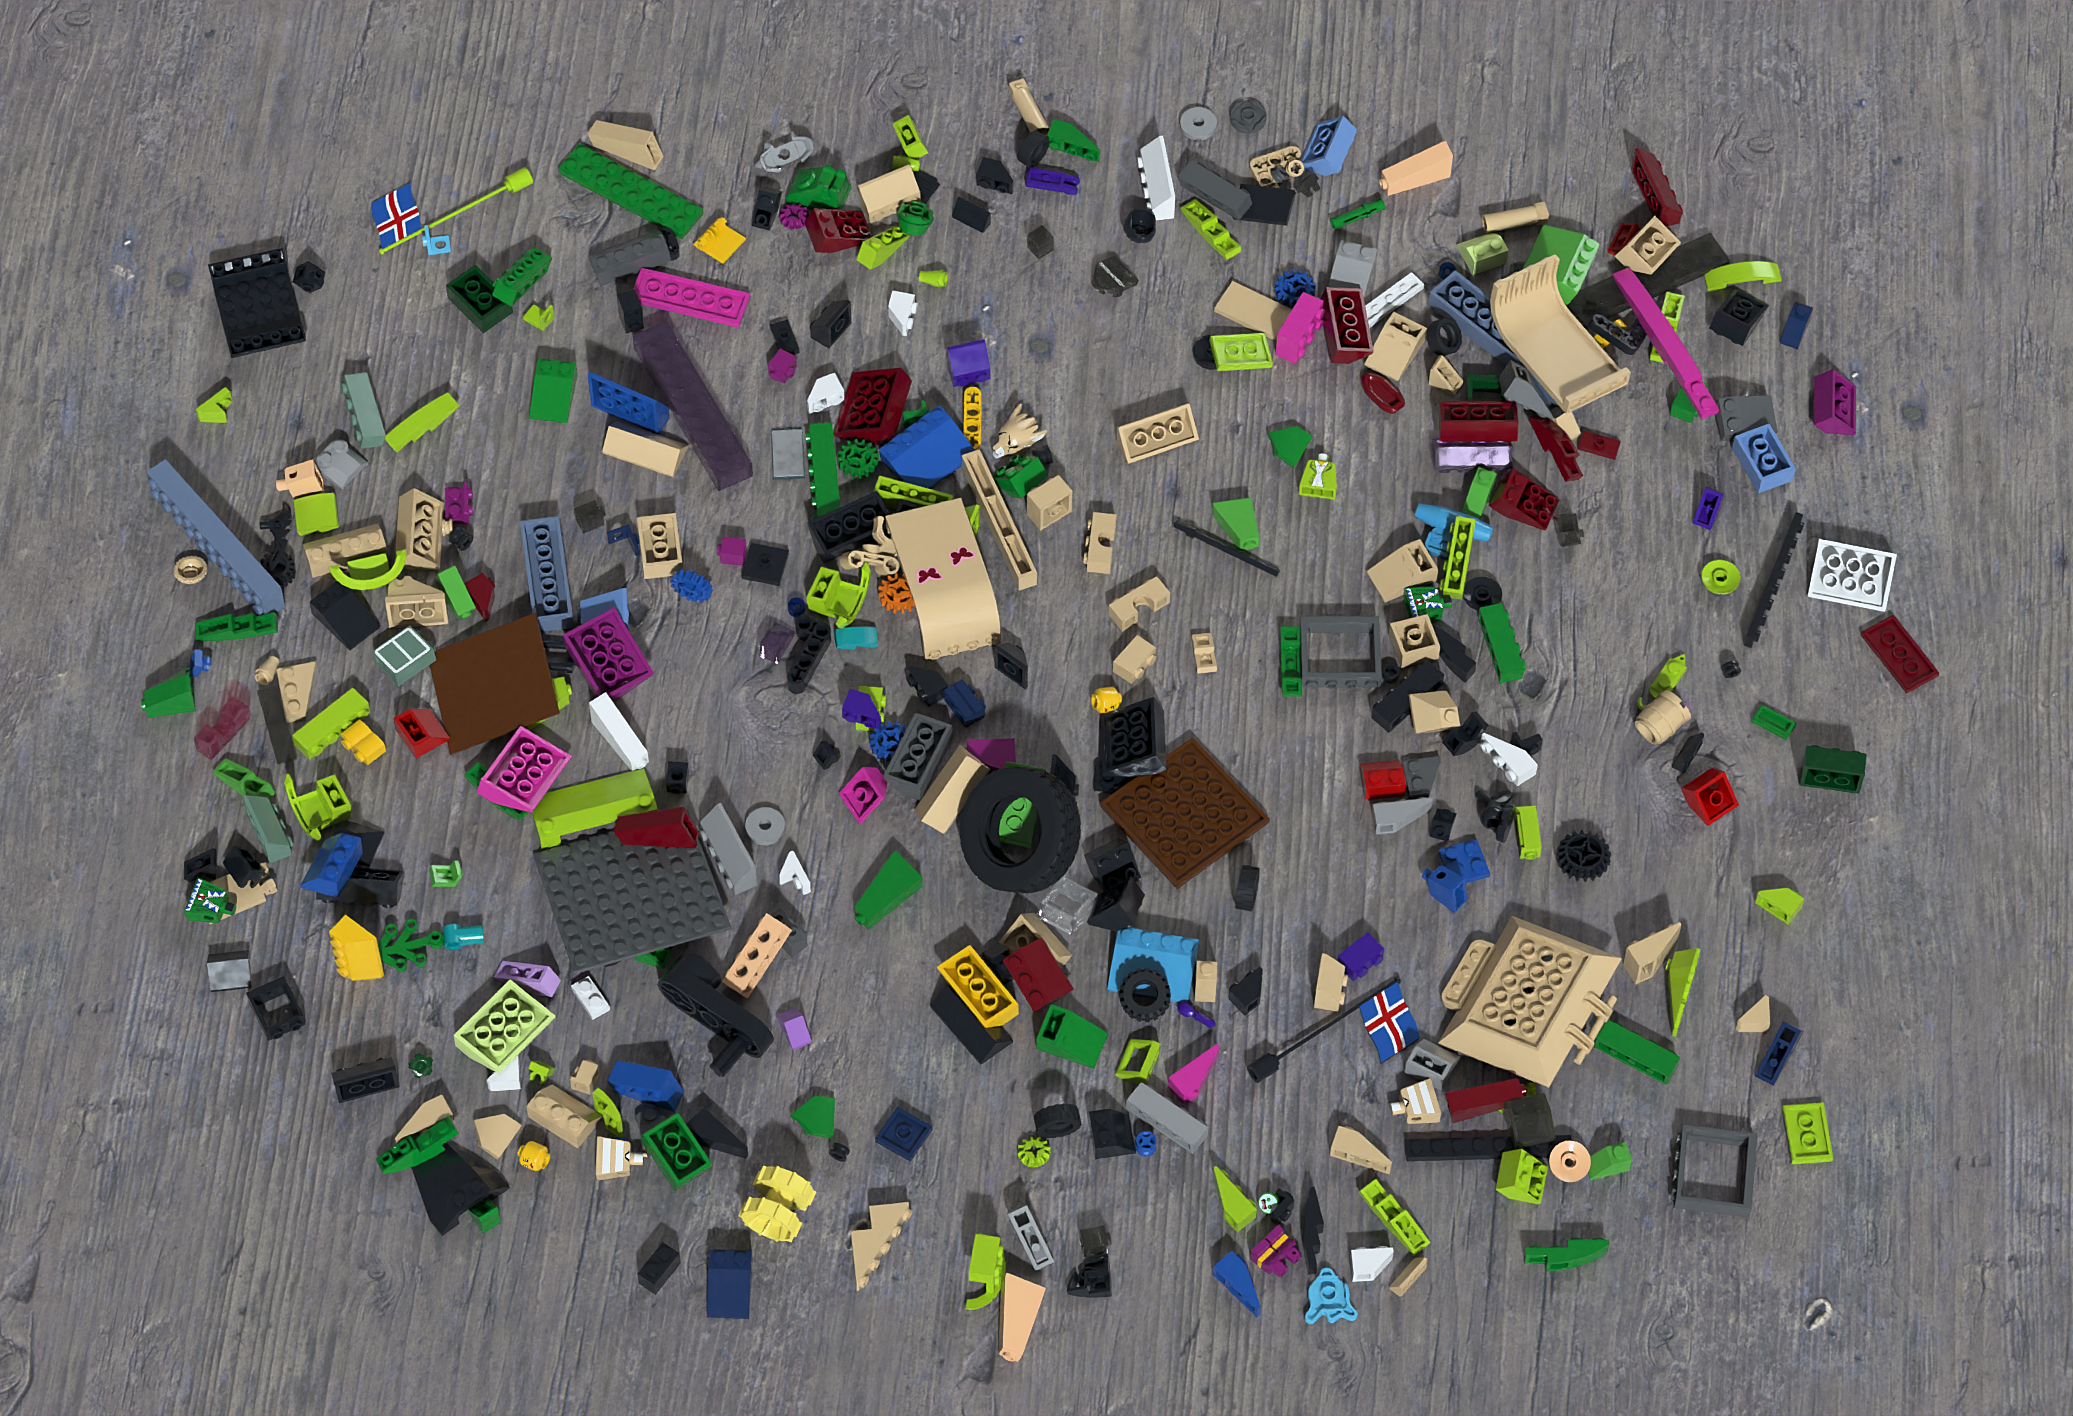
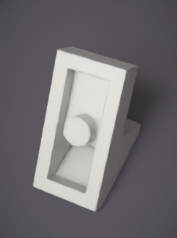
[779,851,811,895]

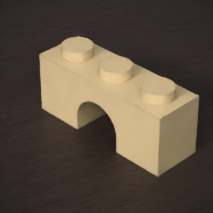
[1083,512,1117,574]
[1108,576,1170,631]

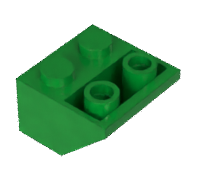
[992,455,1049,498]

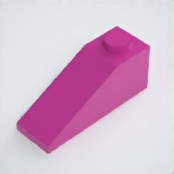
[1168,1044,1219,1104]

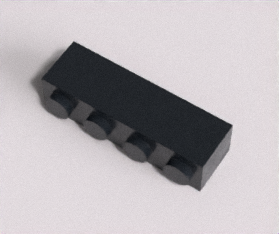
[1372,661,1444,733]

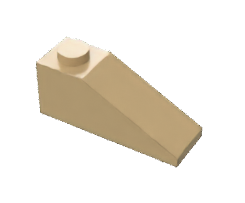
[1330,1126,1392,1174]

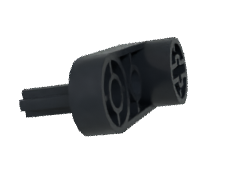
[657,951,774,1077]

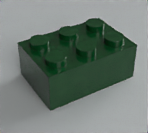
[446,264,513,334]
[1799,745,1867,794]

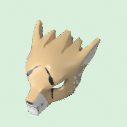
[992,404,1047,459]

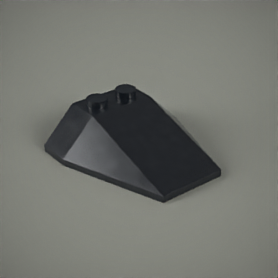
[411,1142,510,1236]

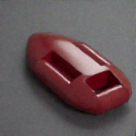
[1361,373,1405,414]

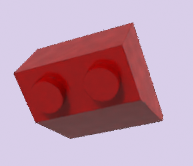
[1360,760,1406,800]
[1681,768,1739,826]

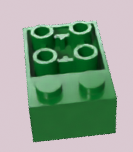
[1036,1004,1108,1069]

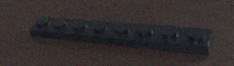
[1744,512,1805,648]
[1405,1135,1572,1161]

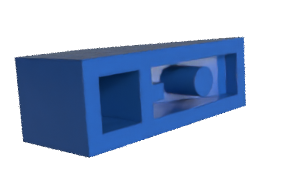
[1213,1251,1261,1317]

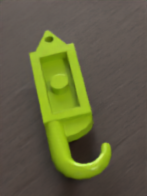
[1637,654,1687,711]

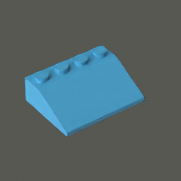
[1107,928,1199,1003]

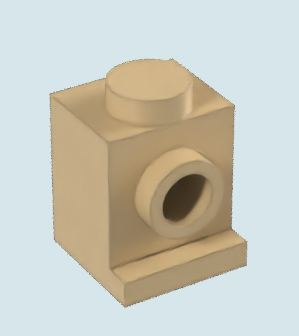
[570,1060,599,1095]

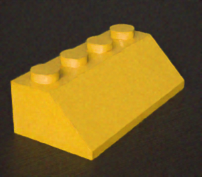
[329,915,384,981]
[937,945,1019,1028]

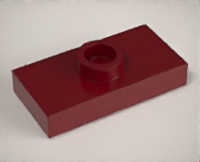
[1578,431,1621,460]

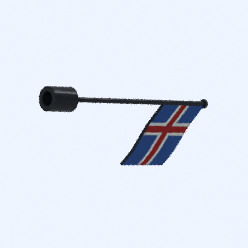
[1247,977,1420,1083]

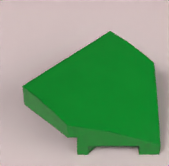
[1267,426,1313,467]
[790,1096,835,1139]

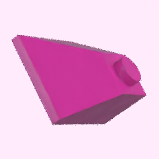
[839,767,888,824]

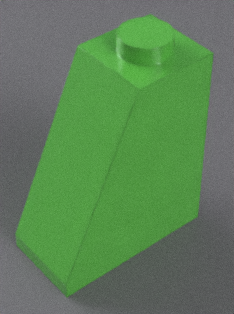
[1212,498,1259,550]
[434,566,476,620]

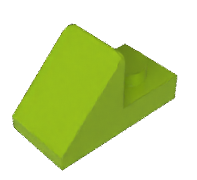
[196,387,233,423]

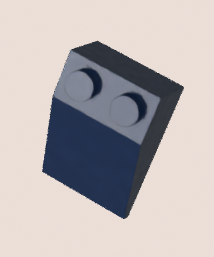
[707,1249,753,1319]

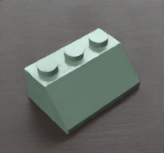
[243,795,293,864]

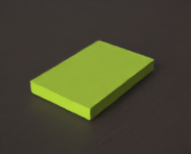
[1209,333,1273,371]
[1782,1102,1833,1165]

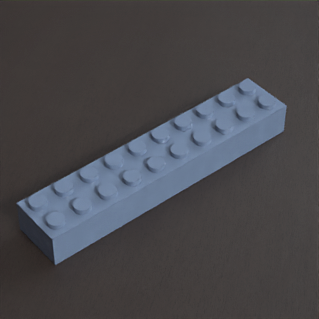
[1428,270,1581,414]
[147,459,285,616]

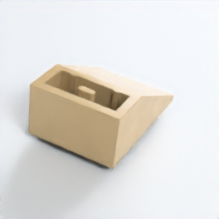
[1365,312,1427,382]
[1366,539,1438,603]
[1623,922,1681,985]

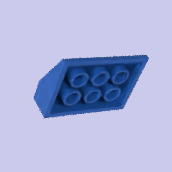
[588,372,670,435]
[879,405,975,489]

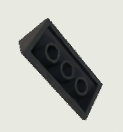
[930,984,1013,1065]

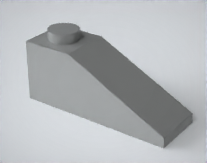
[1007,1204,1054,1271]

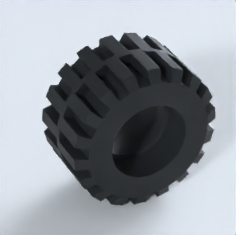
[1119,968,1171,1022]

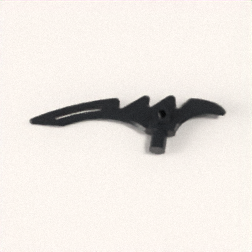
[260,503,292,572]

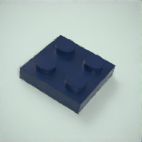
[875,1107,933,1162]

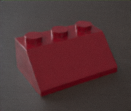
[1002,938,1074,1012]

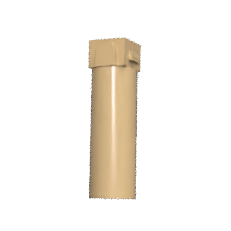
[1009,78,1049,135]
[1482,202,1549,233]

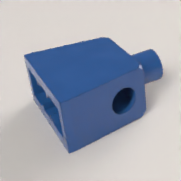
[1422,866,1467,913]

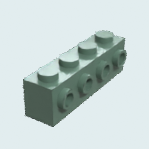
[340,372,386,449]

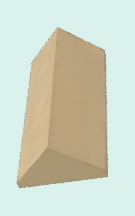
[1116,403,1199,464]
[602,421,689,477]
[914,745,990,834]

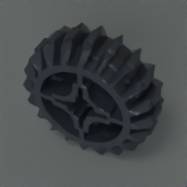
[1556,830,1611,882]

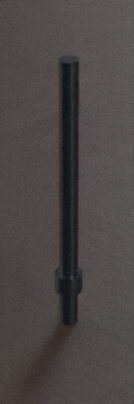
[1173,520,1280,577]

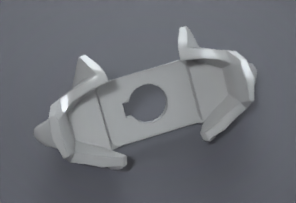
[754,131,814,173]

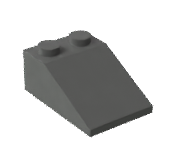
[1715,395,1778,441]

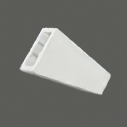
[589,692,649,771]

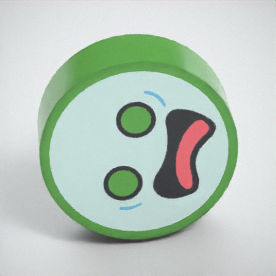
[1258,1192,1280,1214]

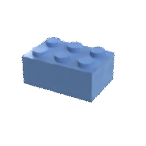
[1732,424,1796,494]

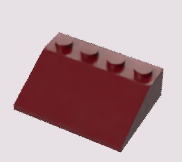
[833,367,912,445]

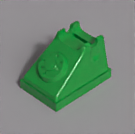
[785,165,851,210]

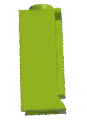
[1514,806,1542,860]

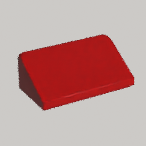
[1607,223,1640,255]

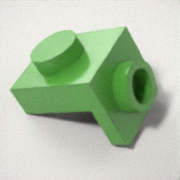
[429,860,463,887]

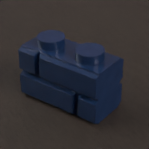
[943,679,986,728]

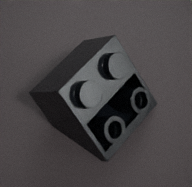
[1084,837,1141,891]

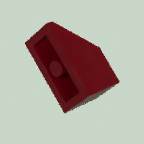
[464,573,495,621]

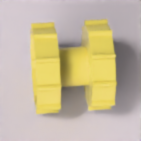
[738,1165,816,1242]

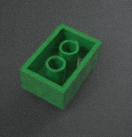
[641,1113,712,1191]

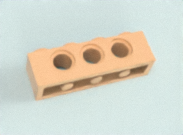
[722,913,792,999]

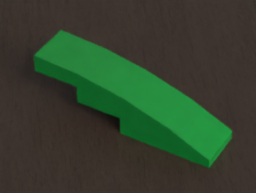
[195,612,278,641]

